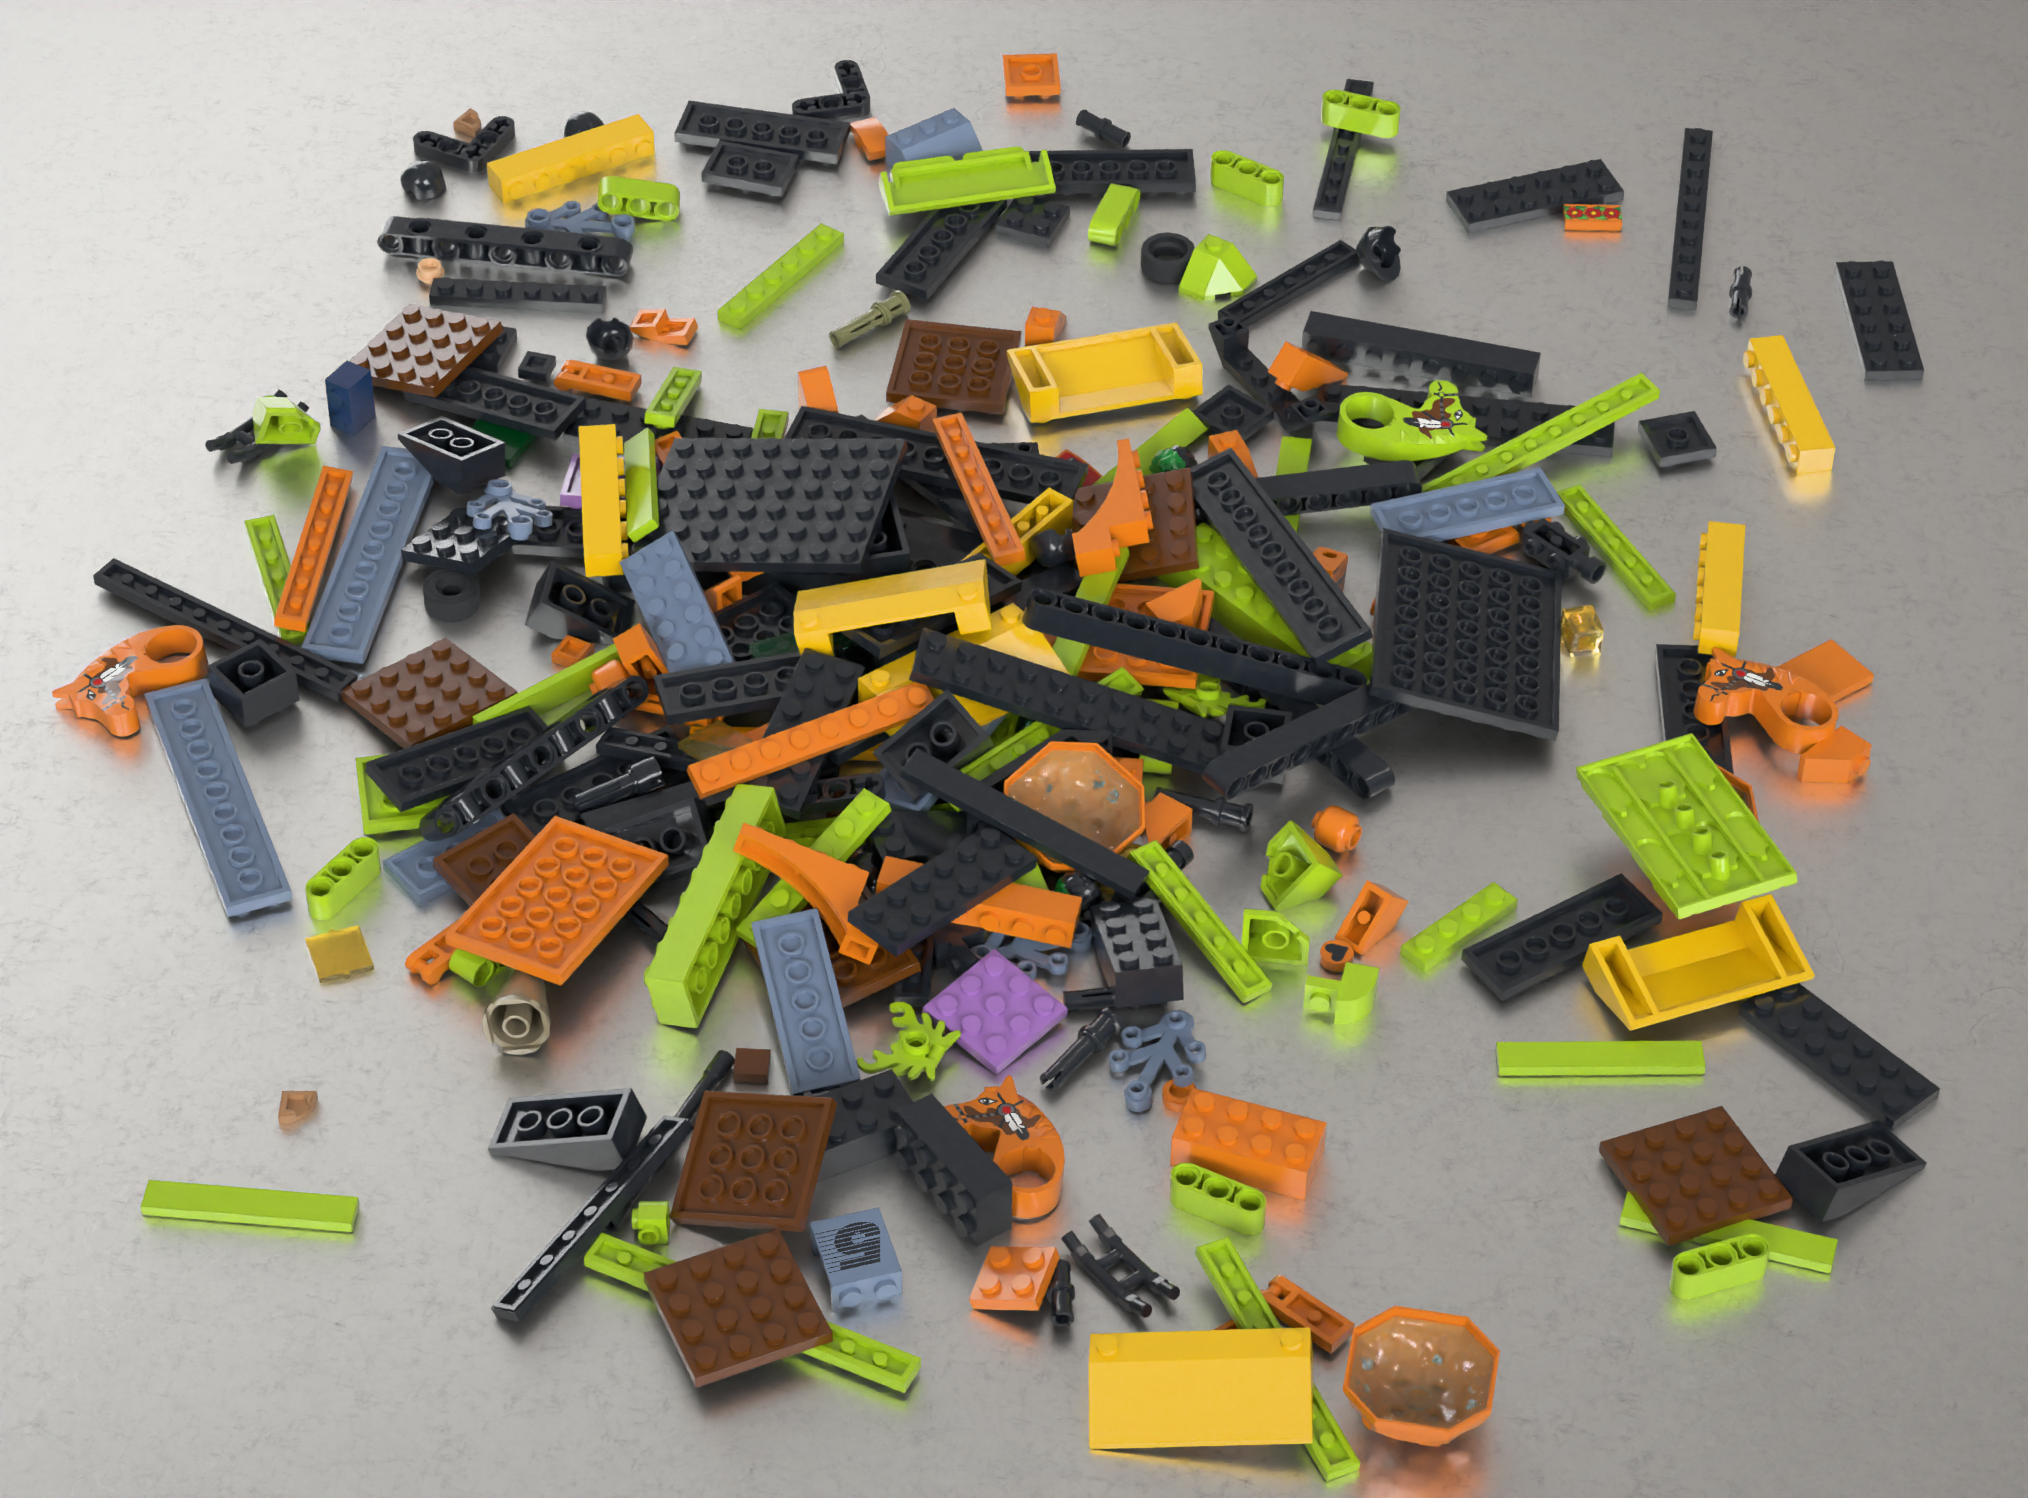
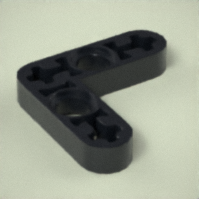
[792,60,871,120]
[413,116,515,172]
[801,773,886,815]

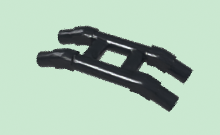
[205,389,309,464]
[1061,1213,1180,1318]

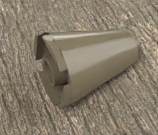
[482,969,551,1055]

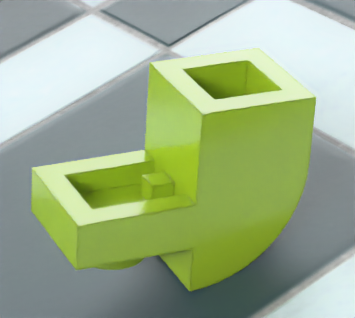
[1303,962,1379,1024]

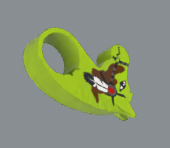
[1336,380,1487,461]

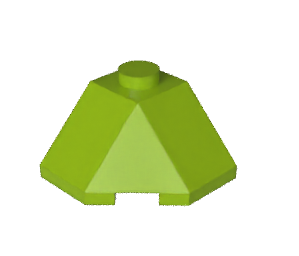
[1179,234,1257,301]
[252,395,321,444]
[1260,820,1343,911]
[1242,908,1310,966]

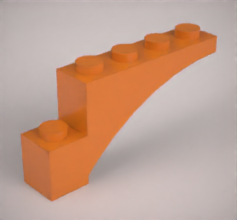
[1072,438,1153,577]
[733,823,878,965]

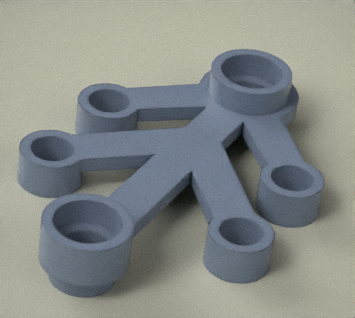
[525,201,635,240]
[466,479,553,540]
[970,922,1092,980]
[1108,1010,1206,1112]

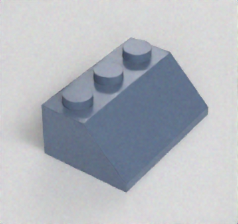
[885,108,983,169]

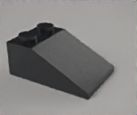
[398,416,506,494]
[525,560,635,645]
[872,689,995,802]
[603,797,714,885]

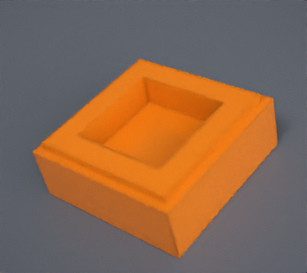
[551,635,595,668]

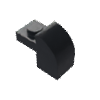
[933,922,985,978]

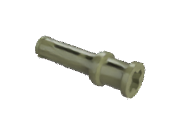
[829,290,911,348]

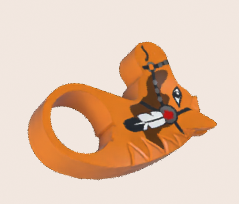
[52,625,209,736]
[1694,647,1839,754]
[945,1075,1065,1218]

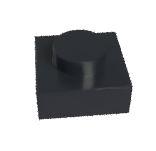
[518,351,556,383]

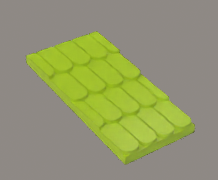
[1576,733,1797,919]

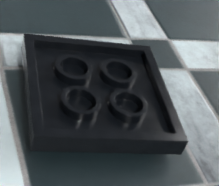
[401,508,520,574]

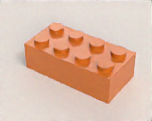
[1170,1088,1327,1201]

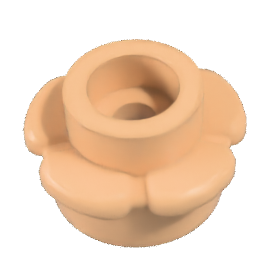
[416,258,445,284]

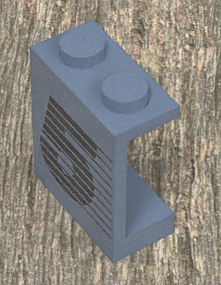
[810,1207,902,1310]

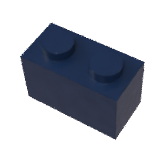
[325,360,376,436]

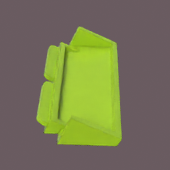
[879,146,1056,216]

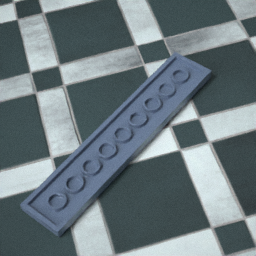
[301,446,435,664]
[144,678,293,917]

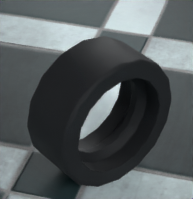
[1140,232,1195,283]

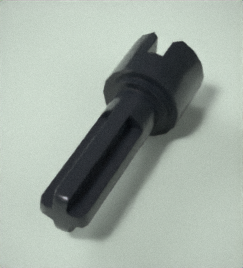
[573,756,665,813]

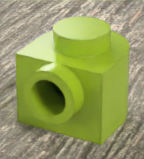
[632,1201,670,1244]

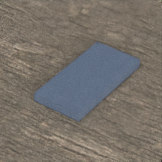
[383,808,506,906]

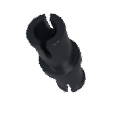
[1076,109,1131,148]
[1729,266,1752,318]
[1046,1259,1075,1328]

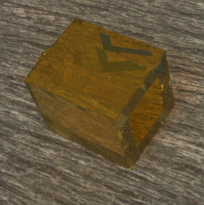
[1561,605,1604,657]

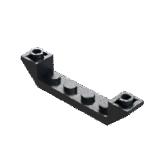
[1208,315,1331,432]
[967,729,1113,837]

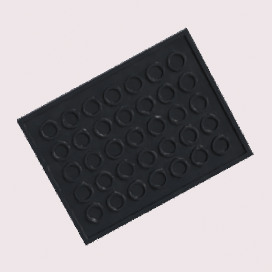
[628,438,908,573]
[1369,528,1562,741]

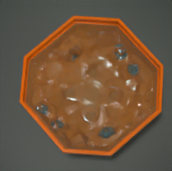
[1004,742,1145,873]
[1343,1306,1500,1447]

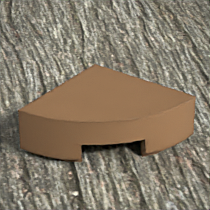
[453,108,482,138]
[278,1091,318,1125]

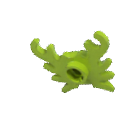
[1163,673,1266,719]
[856,1002,961,1081]

